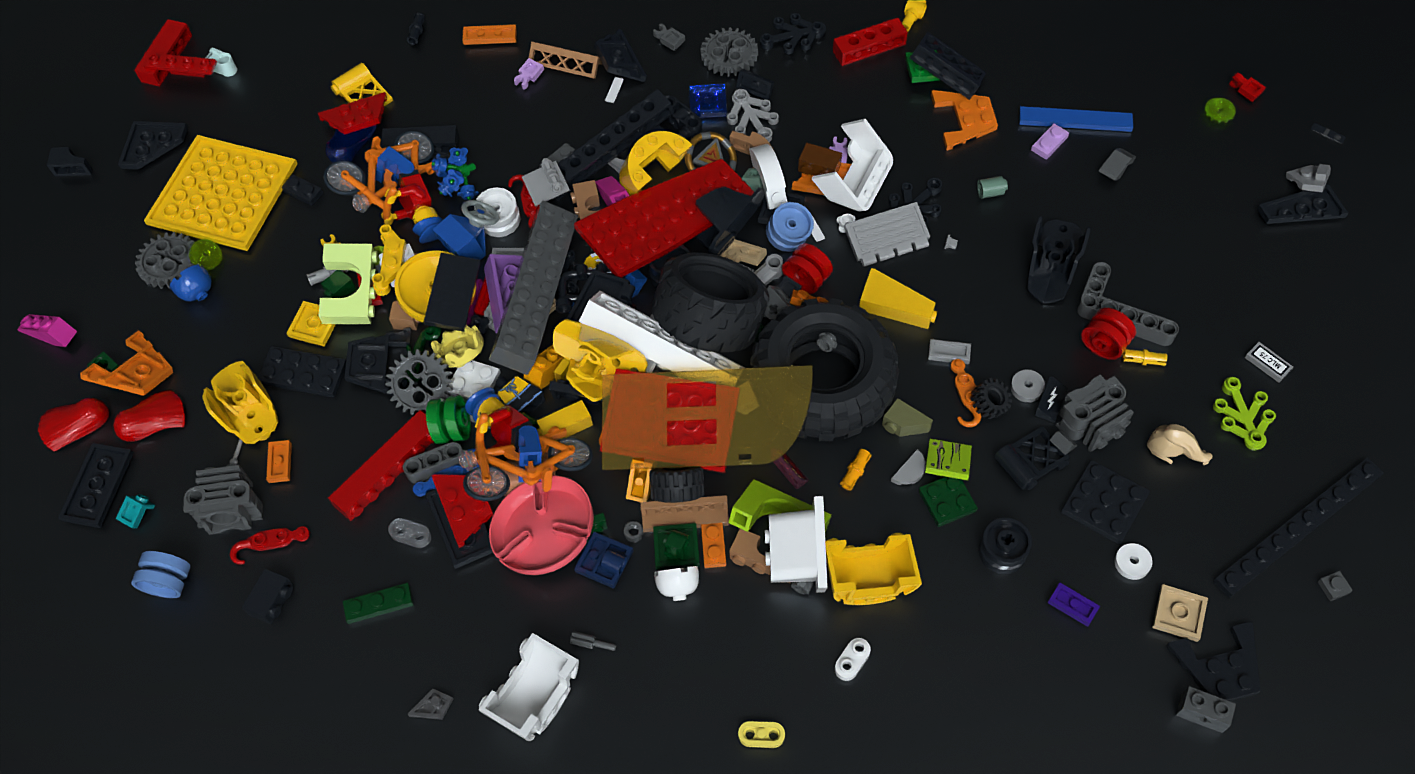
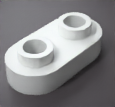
[835,638,871,681]

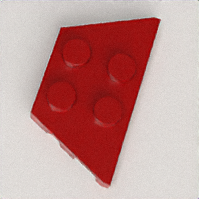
[318,92,387,135]
[431,474,493,548]

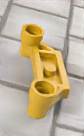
[372,224,406,296]

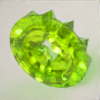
[1204,98,1236,123]

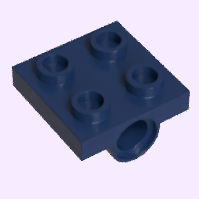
[574,532,633,588]

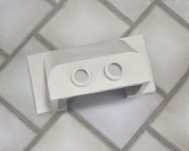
[765,496,827,593]

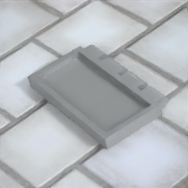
[844,202,930,267]

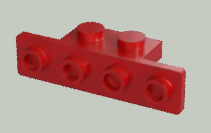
[143,53,217,77]

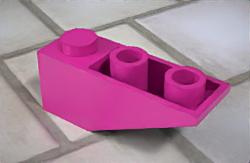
[595,176,630,206]
[17,314,77,347]

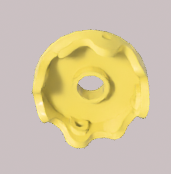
[431,325,484,368]

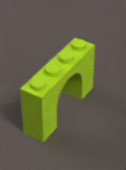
[728,479,831,532]

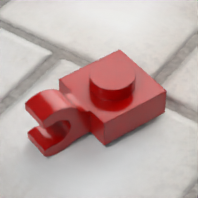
[1229,72,1266,102]

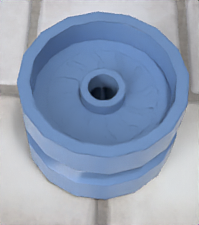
[766,202,814,252]
[131,551,190,598]

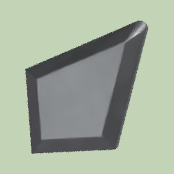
[408,689,453,720]

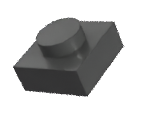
[1318,571,1353,601]

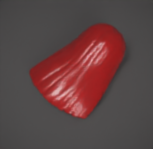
[113,390,185,442]
[38,398,109,451]

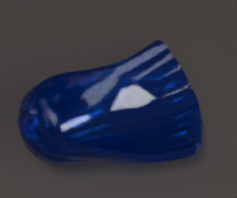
[326,125,377,166]

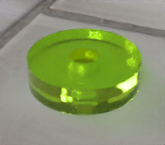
[189,239,222,270]

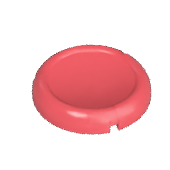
[489,476,594,575]

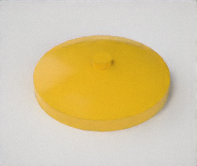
[394,250,476,322]

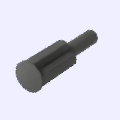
[570,631,616,651]

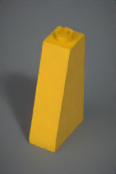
[859,268,938,329]

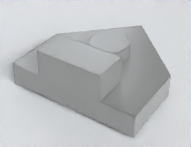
[1286,164,1331,192]

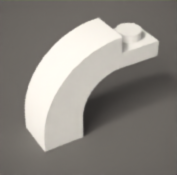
[749,144,788,209]

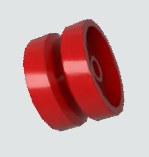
[782,243,833,294]
[1081,308,1136,360]

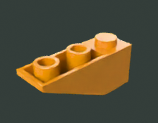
[523,345,564,390]

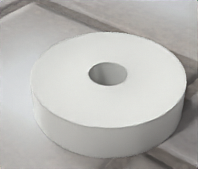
[1114,543,1152,580]

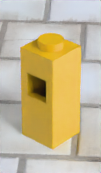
[537,400,593,441]

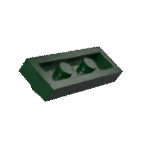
[343,583,414,624]

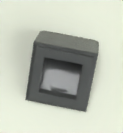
[1050,430,1077,455]

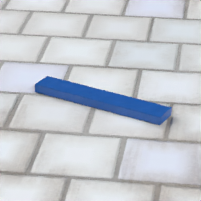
[1019,106,1133,132]

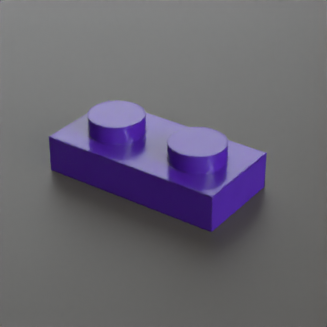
[1048,583,1100,627]

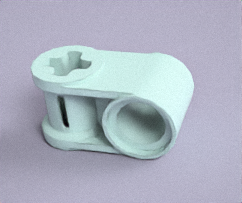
[205,48,237,77]

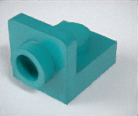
[116,494,155,528]

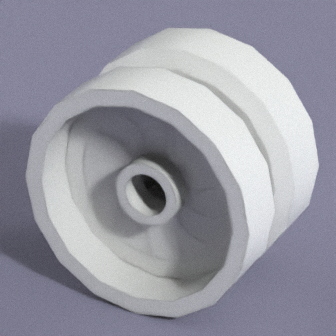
[474,187,521,237]

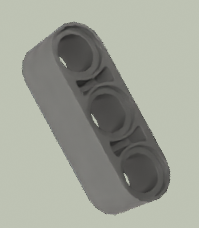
[403,442,466,484]

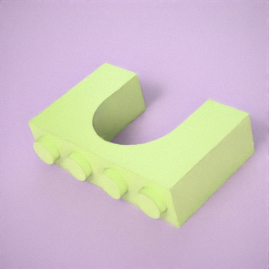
[319,244,378,324]

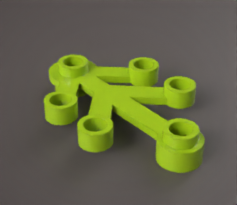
[1213,377,1276,450]

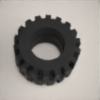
[649,465,705,503]

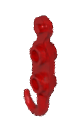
[508,174,540,228]
[230,526,310,565]

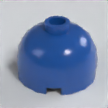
[170,264,212,301]

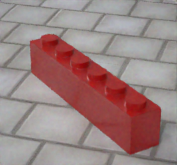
[328,410,434,521]

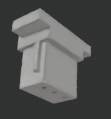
[944,234,958,249]

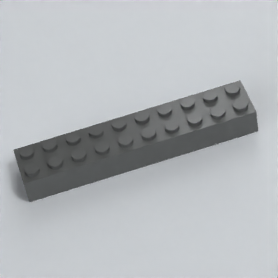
[489,200,578,375]

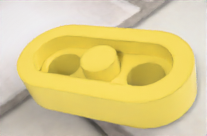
[738,721,785,748]

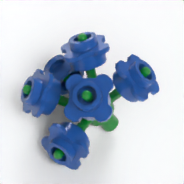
[432,148,479,200]

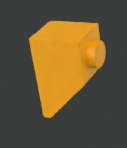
[626,457,658,502]

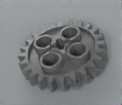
[701,27,758,77]
[135,232,201,289]
[385,349,454,415]

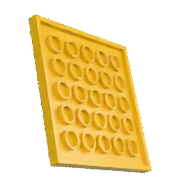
[144,135,298,251]

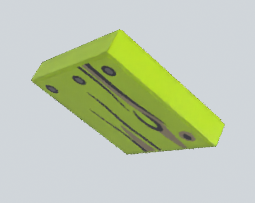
[925,439,972,480]

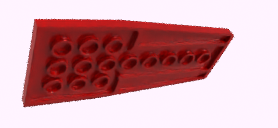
[574,159,754,278]

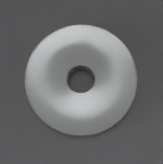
[1010,370,1045,402]

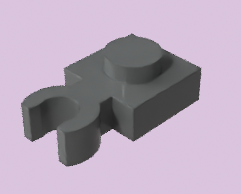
[653,24,685,51]

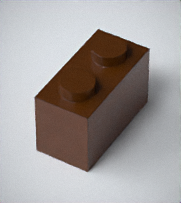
[798,142,842,176]

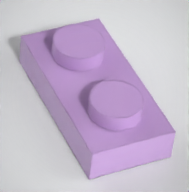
[1031,124,1069,160]

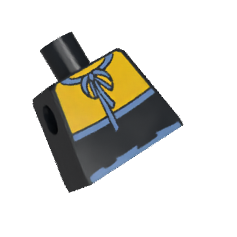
[495,376,545,415]

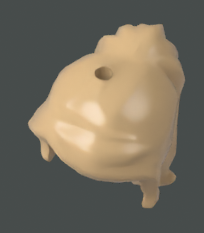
[1147,424,1213,465]

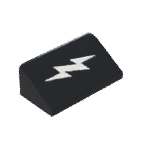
[1035,376,1068,423]

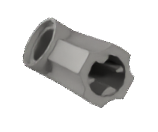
[754,254,783,286]

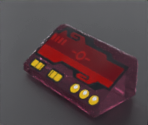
[771,448,809,489]

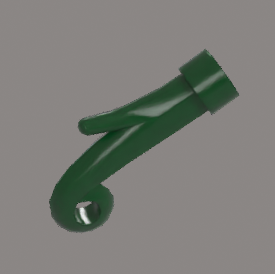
[404,326,441,383]

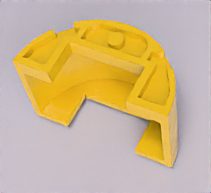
[619,131,692,196]
[825,533,922,605]

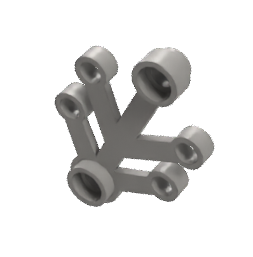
[727,89,779,142]

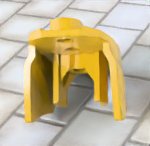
[553,319,648,402]
[202,361,278,444]

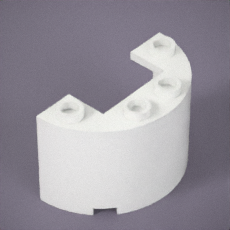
[478,633,579,741]

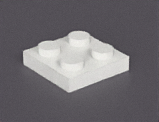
[447,360,501,401]

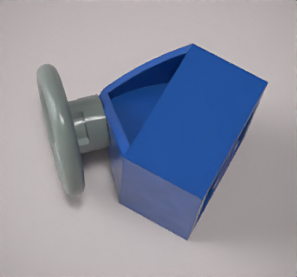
[432,200,499,260]

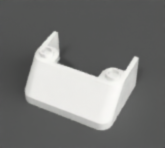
[812,119,893,211]

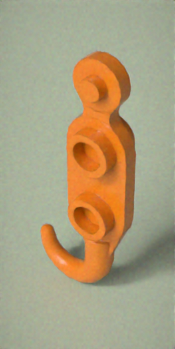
[950,359,981,427]

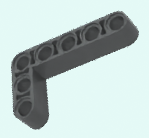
[1077,262,1179,346]

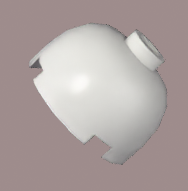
[654,566,699,601]

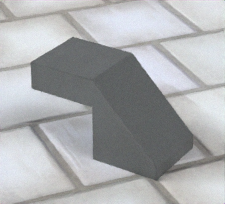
[1099,148,1136,181]

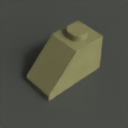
[882,398,933,437]

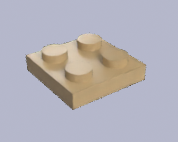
[1152,584,1208,642]

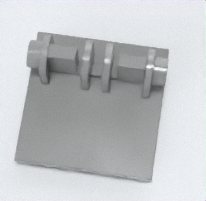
[522,158,570,207]

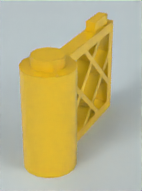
[331,62,393,107]

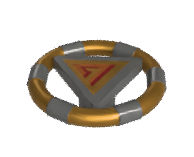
[685,131,737,172]

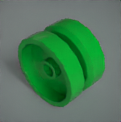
[426,395,471,444]

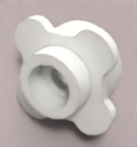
[837,214,856,233]

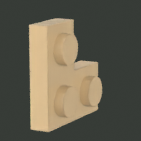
[721,240,767,266]

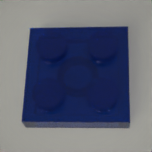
[689,84,727,118]

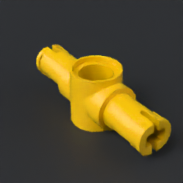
[902,0,927,32]

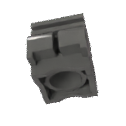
[1056,374,1134,452]
[183,464,263,535]

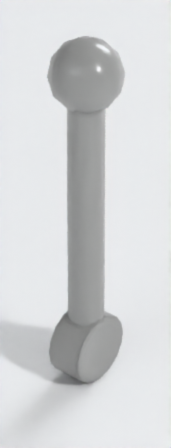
[229,439,243,465]

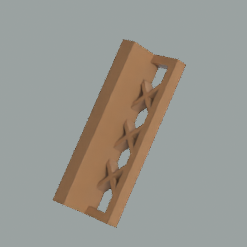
[529,42,602,78]
[640,495,729,532]

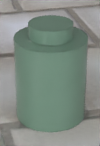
[977,176,1008,199]

